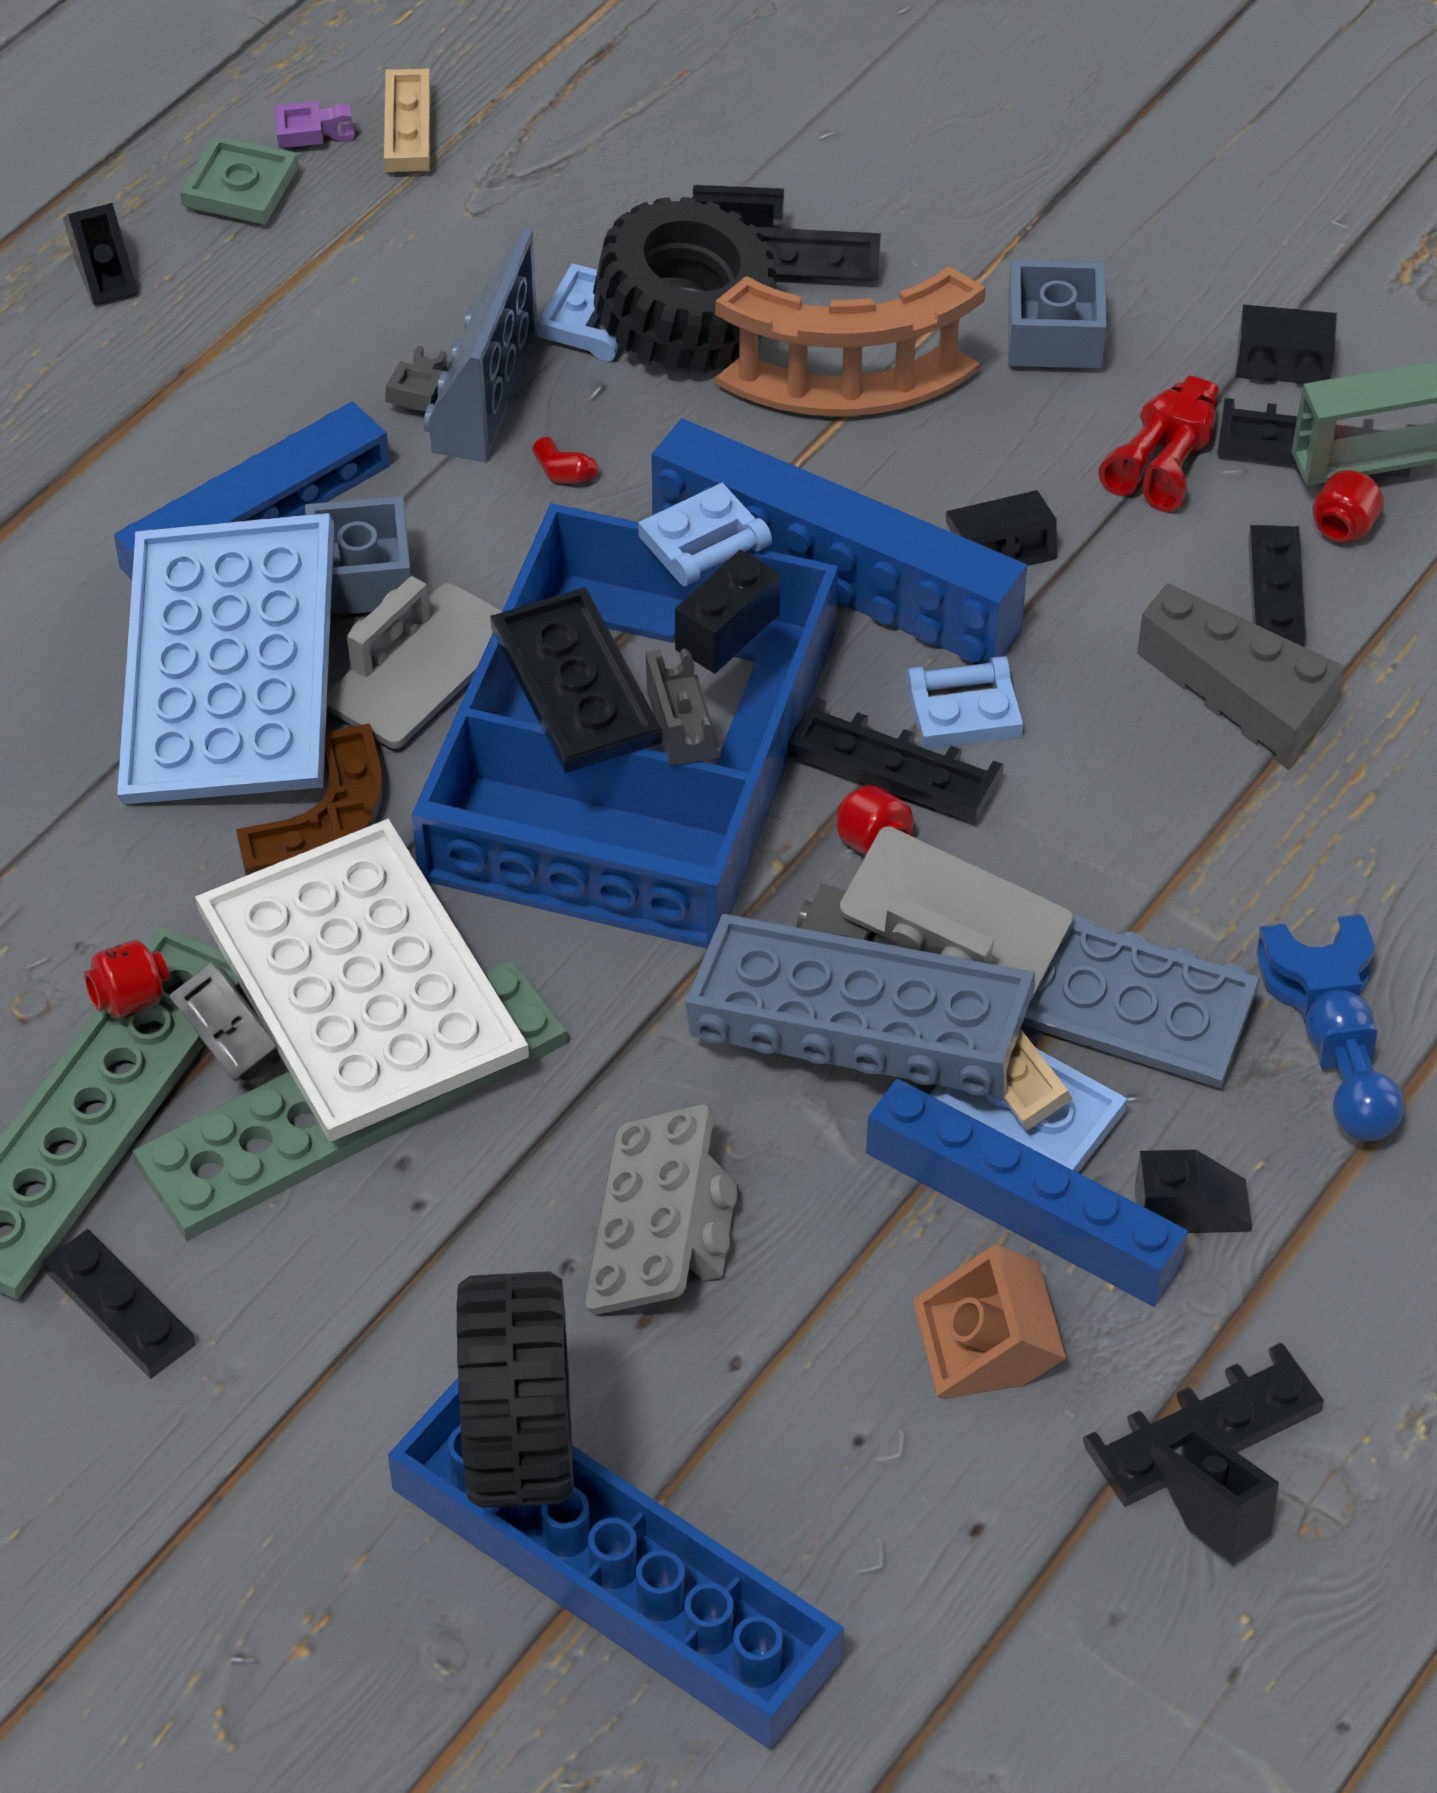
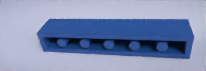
[114,401,390,580]
[866,1078,1188,1307]

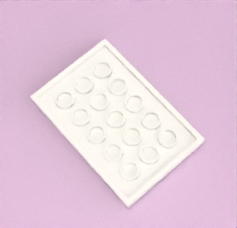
[195,819,529,1142]

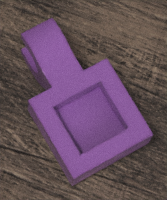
[275,100,355,149]

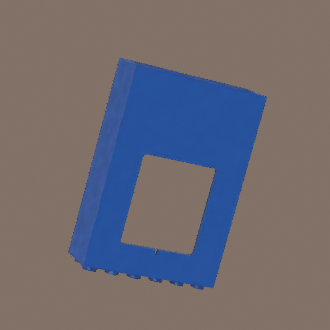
[411,503,838,949]

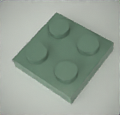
[180,135,299,225]

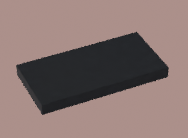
[490,587,662,773]

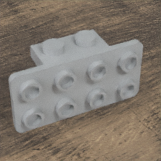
[326,576,502,749]
[840,827,1072,999]
[585,1104,737,1315]

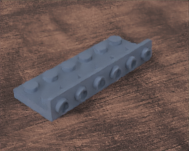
[685,914,1035,1098]
[1022,916,1259,1089]

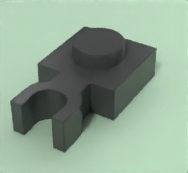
[385,346,447,411]

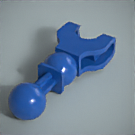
[1257,914,1404,1141]

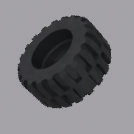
[593,197,778,373]
[456,1271,573,1508]

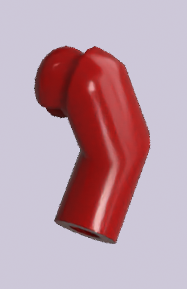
[532,437,598,484]

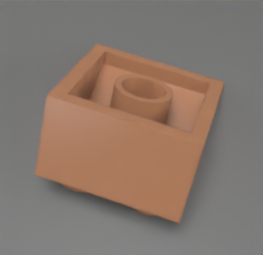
[913,1244,1066,1399]

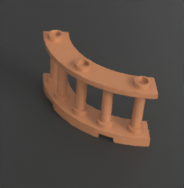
[715,266,986,417]

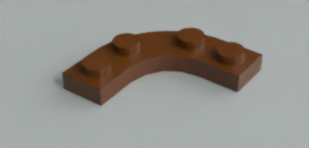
[236,723,383,876]

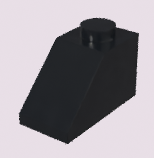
[63,203,138,305]
[1134,1149,1252,1233]
[1150,1420,1279,1561]

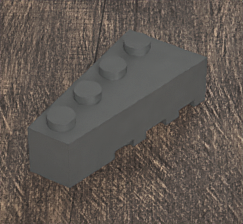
[1137,583,1344,770]

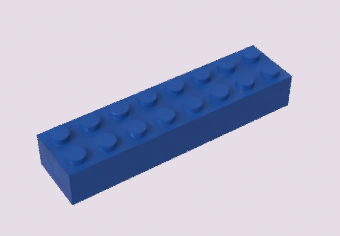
[651,418,1028,664]
[388,1378,844,1750]

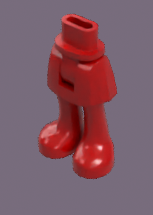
[1098,376,1219,512]

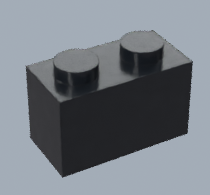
[1235,304,1337,384]
[675,549,780,674]

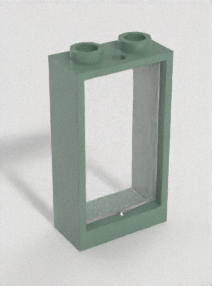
[1291,361,1437,486]

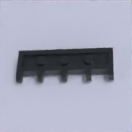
[1217,398,1415,478]
[788,697,1004,823]
[1083,1343,1324,1507]

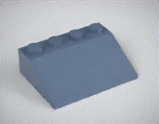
[424,227,537,463]

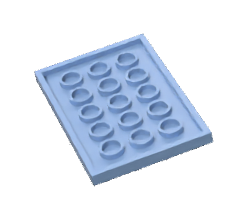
[117,513,334,805]

